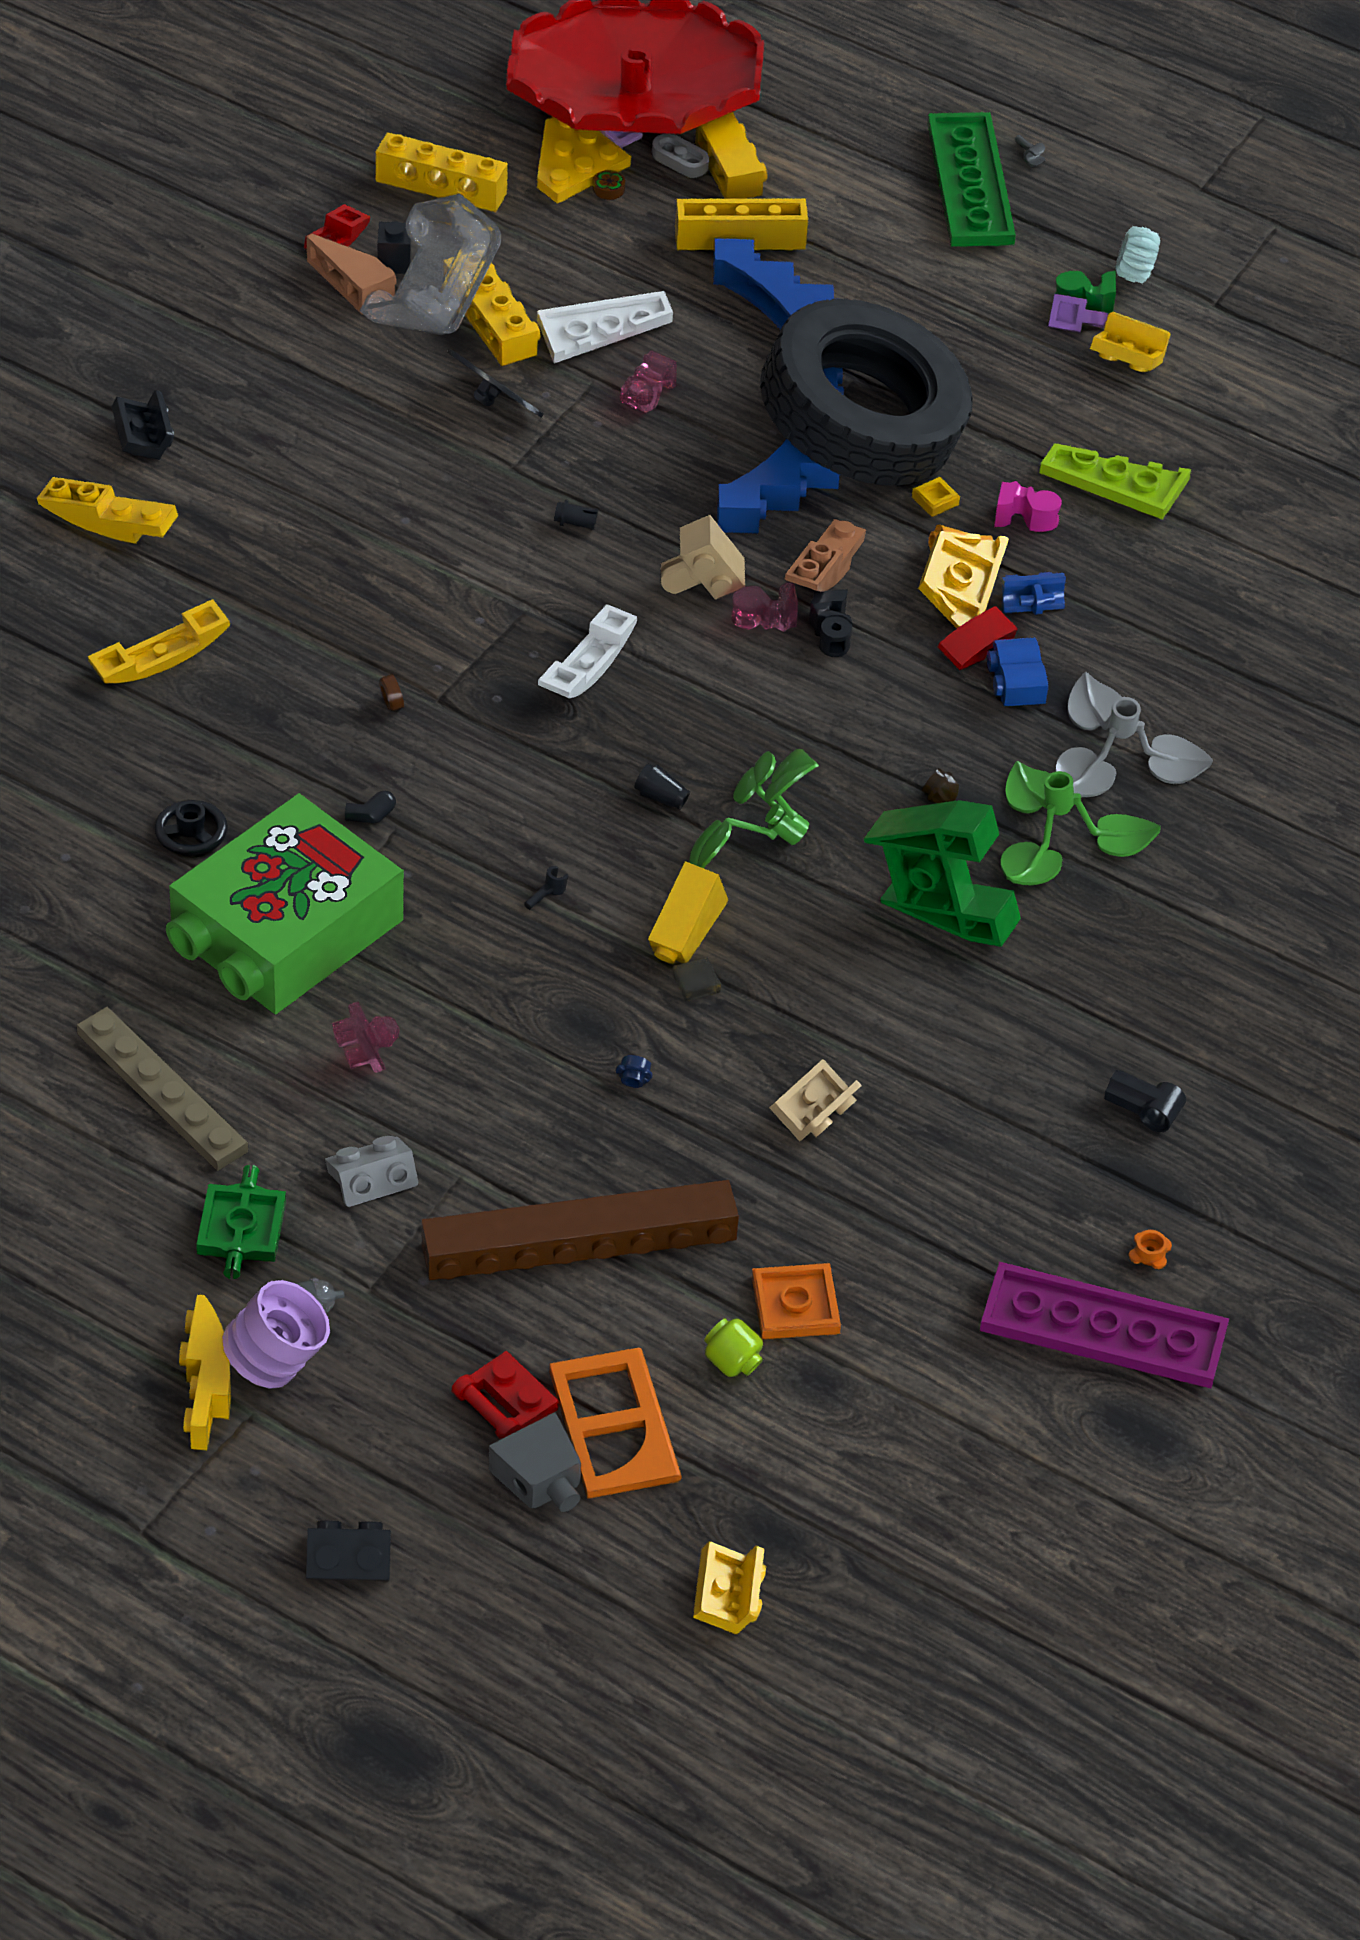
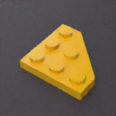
[537,117,631,204]

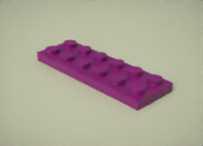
[980,1262,1229,1389]

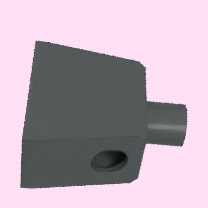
[489,1412,581,1512]

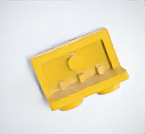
[1090,312,1171,372]
[693,1541,766,1635]

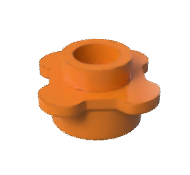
[1129,1230,1172,1269]

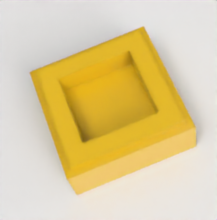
[912,477,960,517]

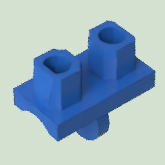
[1002,572,1066,615]

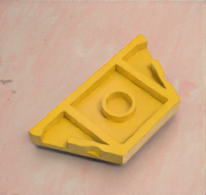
[918,531,1009,628]

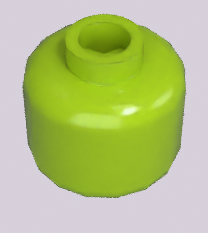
[704,1318,763,1377]

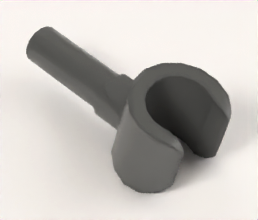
[1015,135,1045,167]

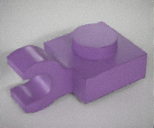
[1048,294,1108,333]

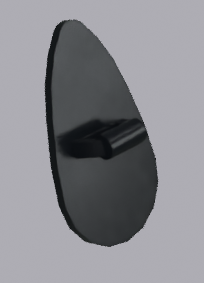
[447,348,544,418]

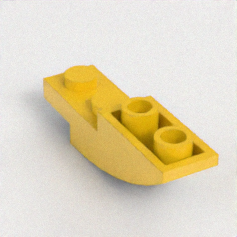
[37,477,178,544]
[179,1295,231,1450]

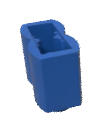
[987,638,1048,706]

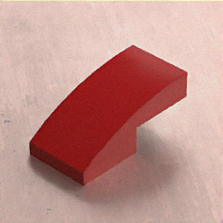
[304,204,371,249]
[938,606,1018,670]

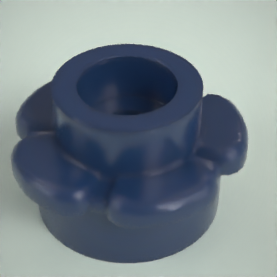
[615,1055,653,1088]

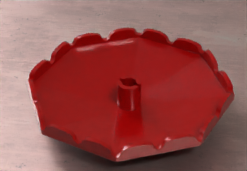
[506,0,765,134]

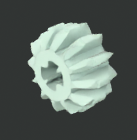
[1115,226,1160,283]

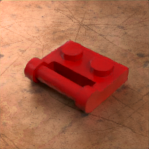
[451,1351,559,1439]

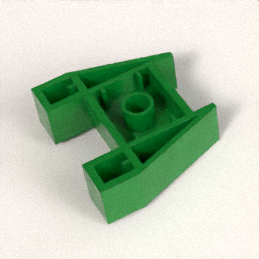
[864,800,1021,947]

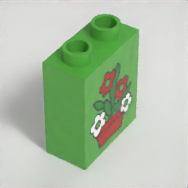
[166,793,404,1015]

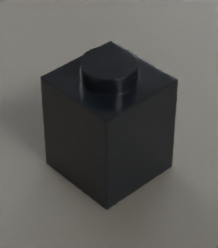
[377,221,412,274]

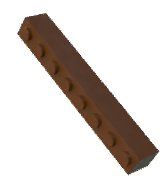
[421,1180,739,1280]

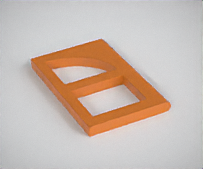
[549,1348,682,1499]

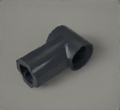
[1104,1070,1186,1132]

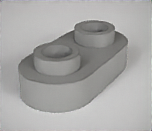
[652,134,709,178]

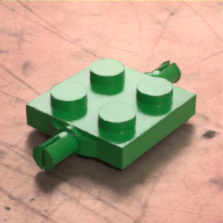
[196,1165,286,1279]

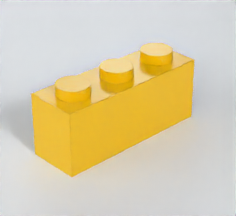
[695,112,767,199]

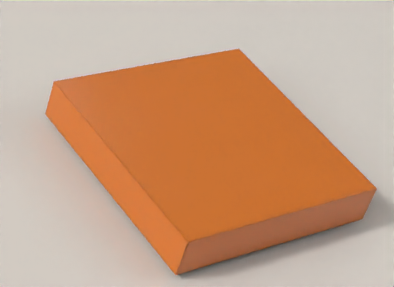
[752,1263,841,1339]

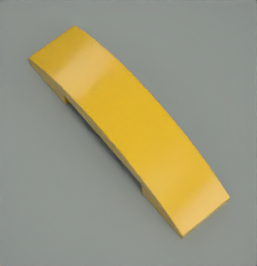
[88,599,230,683]

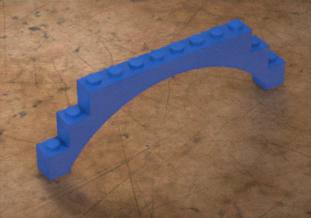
[713,238,844,533]

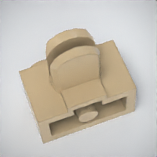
[661,515,745,599]

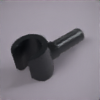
[524,866,569,910]

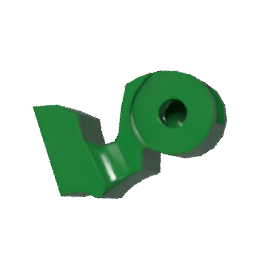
[1055,270,1116,314]

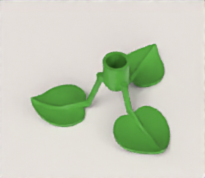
[689,749,819,868]
[1001,761,1161,885]

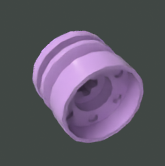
[222,1280,330,1389]

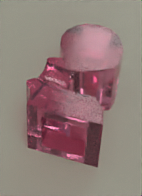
[620,350,677,413]
[731,581,798,632]

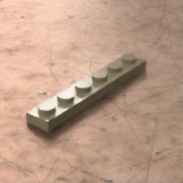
[77,1007,248,1171]

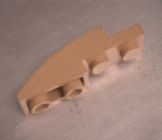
[785,519,866,592]

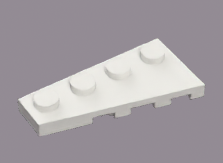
[537,291,673,363]

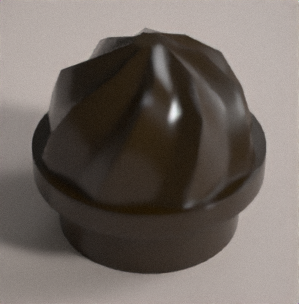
[921,768,959,803]

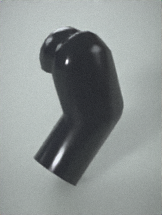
[345,790,396,823]

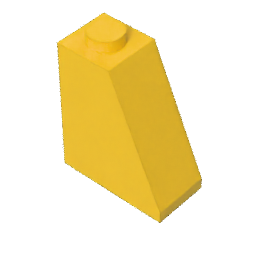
[648,861,728,965]

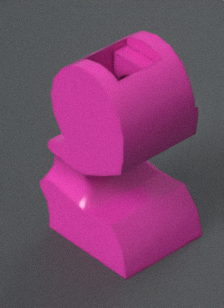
[994,481,1062,532]

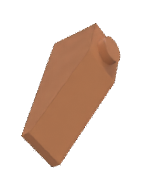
[307,234,397,315]

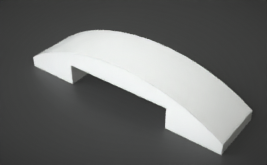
[538,604,637,698]

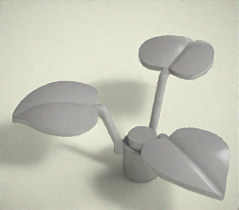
[1055,672,1213,797]

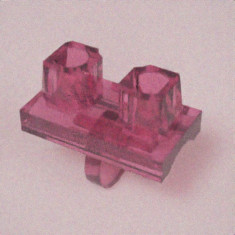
[332,1002,400,1073]

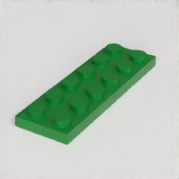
[927,112,1016,247]

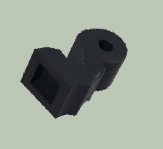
[809,589,852,657]

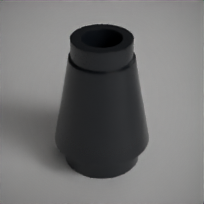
[634,763,690,810]

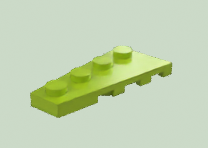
[1039,443,1191,520]

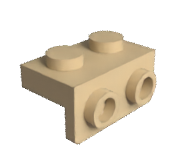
[769,1059,862,1141]

